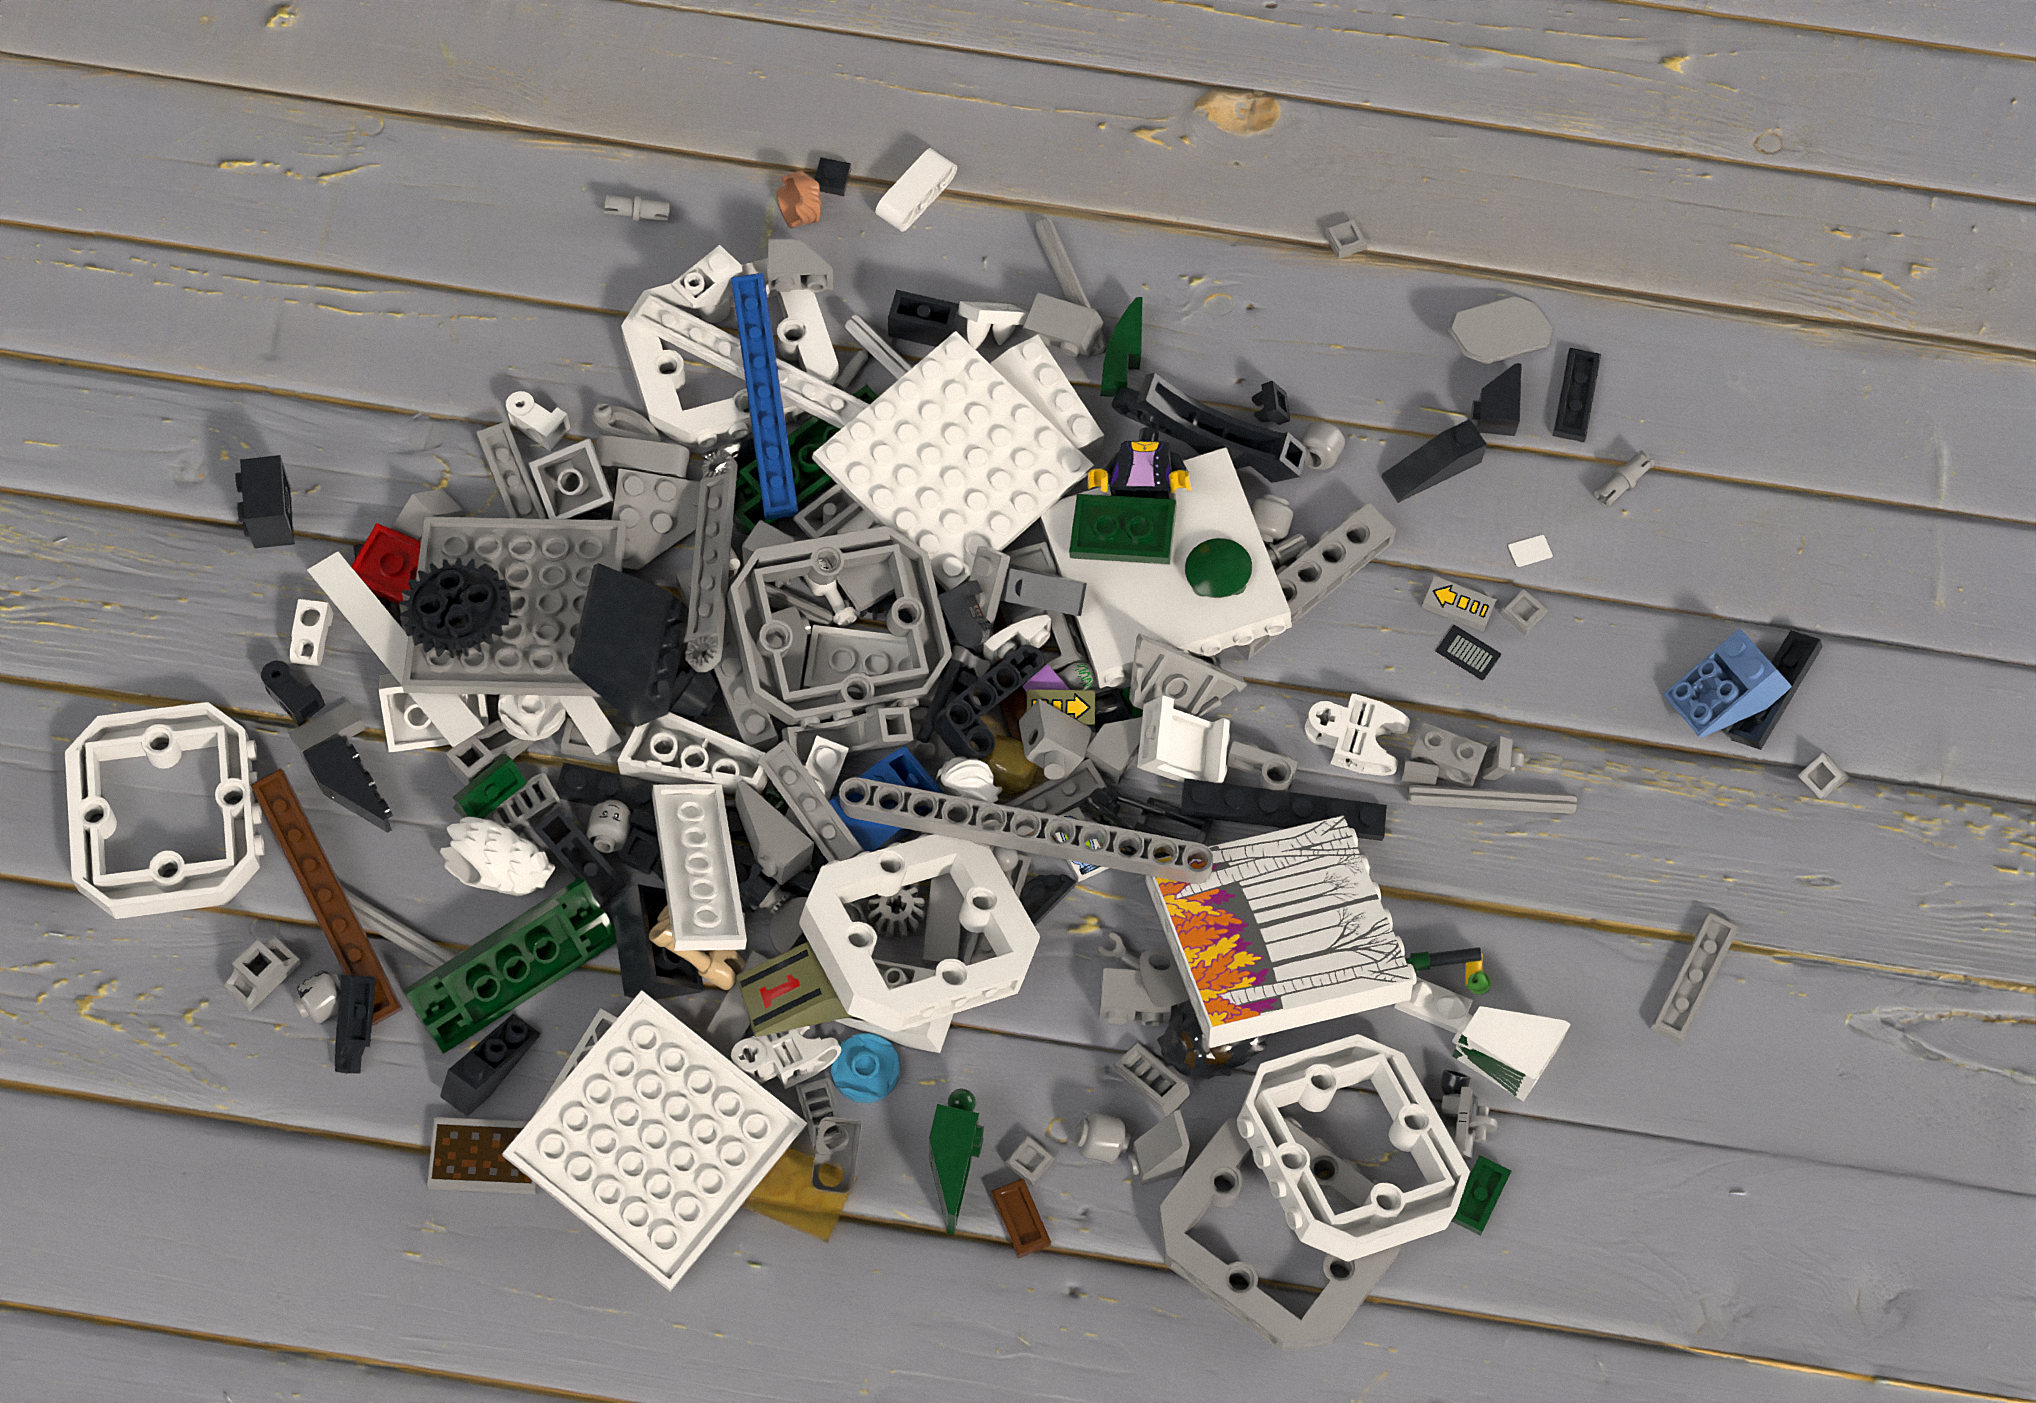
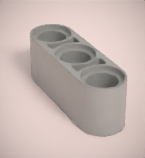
[595,436,691,480]

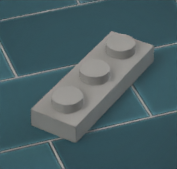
[954,546,1011,653]

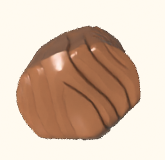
[776,170,822,229]

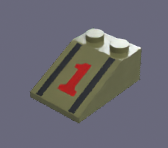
[737,942,852,1037]

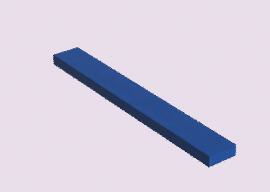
[731,273,799,520]

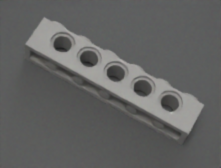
[1234,502,1396,660]

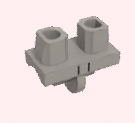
[1442,1087,1498,1160]

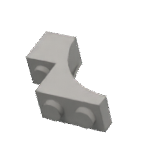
[782,707,914,762]

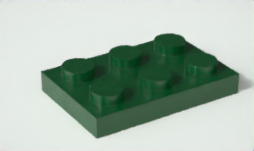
[1069,494,1177,565]

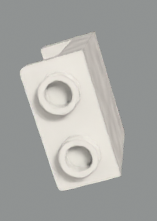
[1137,695,1230,783]

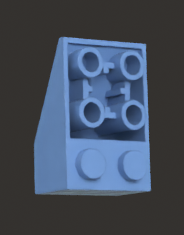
[1663,628,1792,738]

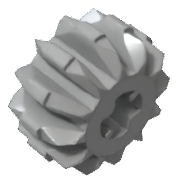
[867,885,925,940]

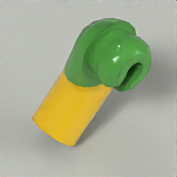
[1465,954,1492,995]

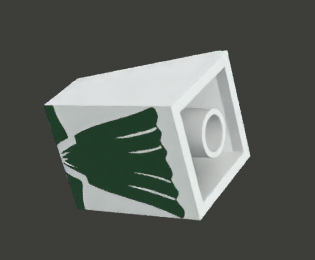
[1452,1006,1571,1102]

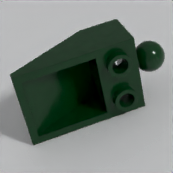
[929,1088,984,1235]

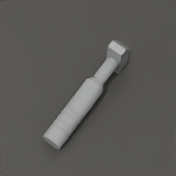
[833,328,893,391]

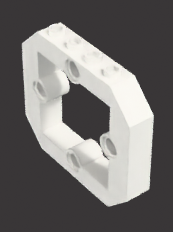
[621,258,839,449]
[65,702,265,919]
[799,834,1040,1032]
[1237,1034,1470,1262]

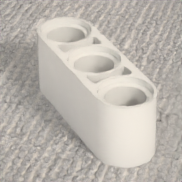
[875,148,957,232]

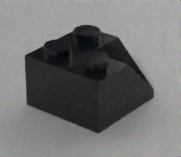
[235,455,295,549]

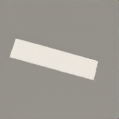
[557,696,621,755]

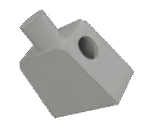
[1019,699,1091,780]

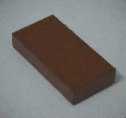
[990,1178,1051,1258]

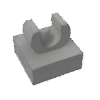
[1482,736,1524,781]

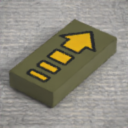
[1027,690,1095,725]

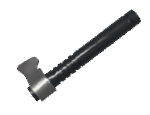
[916,644,991,743]

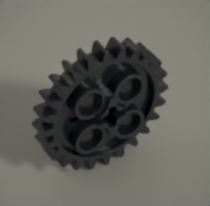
[399,558,512,658]

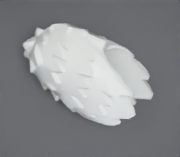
[440,817,555,896]

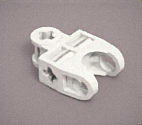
[1304,693,1410,776]
[731,1026,841,1089]

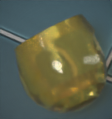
[981,734,1039,795]

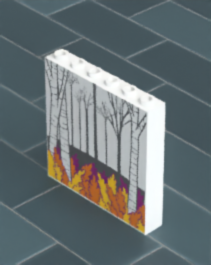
[1145,816,1417,1048]

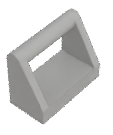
[1012,608,1089,677]

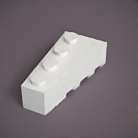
[618,712,769,796]

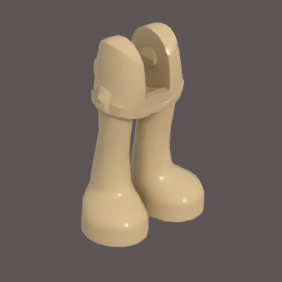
[649,905,745,990]

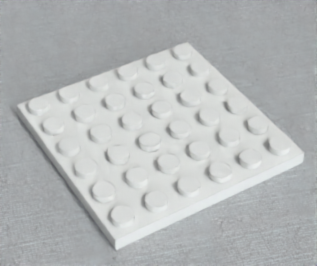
[812,331,1094,591]
[503,991,807,1292]

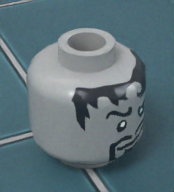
[293,970,341,1023]

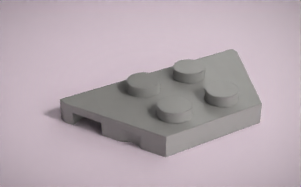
[1129,633,1247,718]

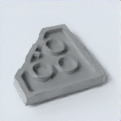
[611,468,700,573]

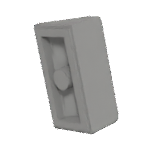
[288,701,365,761]

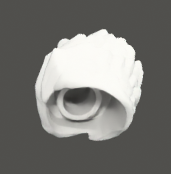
[936,756,1002,822]

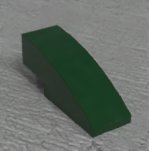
[1100,297,1143,397]

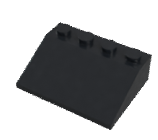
[568,563,689,727]

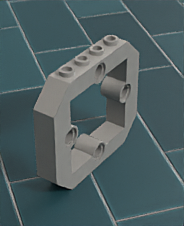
[726,526,952,729]
[1157,1116,1402,1351]

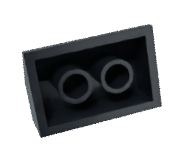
[610,884,704,1000]

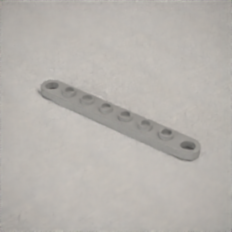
[685,450,737,672]

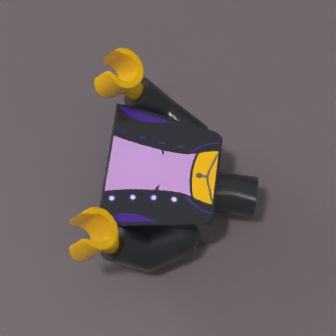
[1088,427,1191,500]

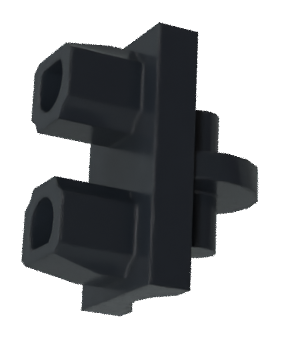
[734,861,773,913]

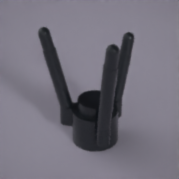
[1084,788,1165,853]

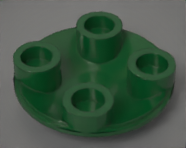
[1185,538,1252,598]

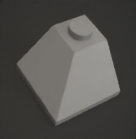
[529,438,614,519]

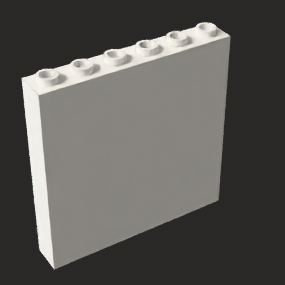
[1039,447,1292,688]

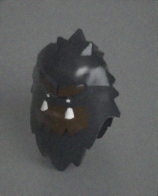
[1157,1008,1272,1079]

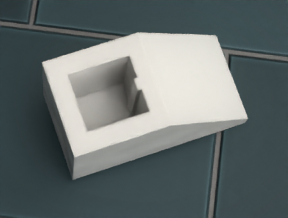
[671,245,743,308]

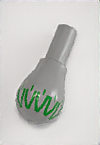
[1057,662,1094,690]

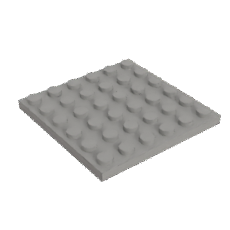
[402,517,626,697]

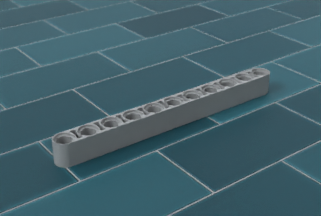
[839,777,1213,884]

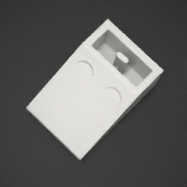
[834,959,953,1053]

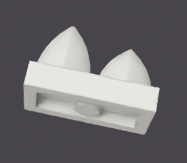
[958,301,1029,350]
[1394,977,1473,1034]

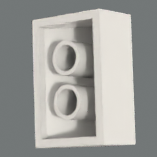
[379,674,490,752]

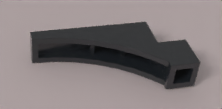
[1136,373,1309,483]

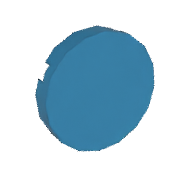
[831,1033,900,1103]

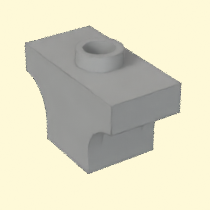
[224,937,301,1012]

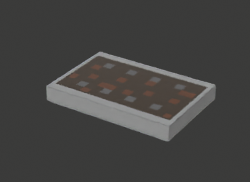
[427,1117,537,1194]

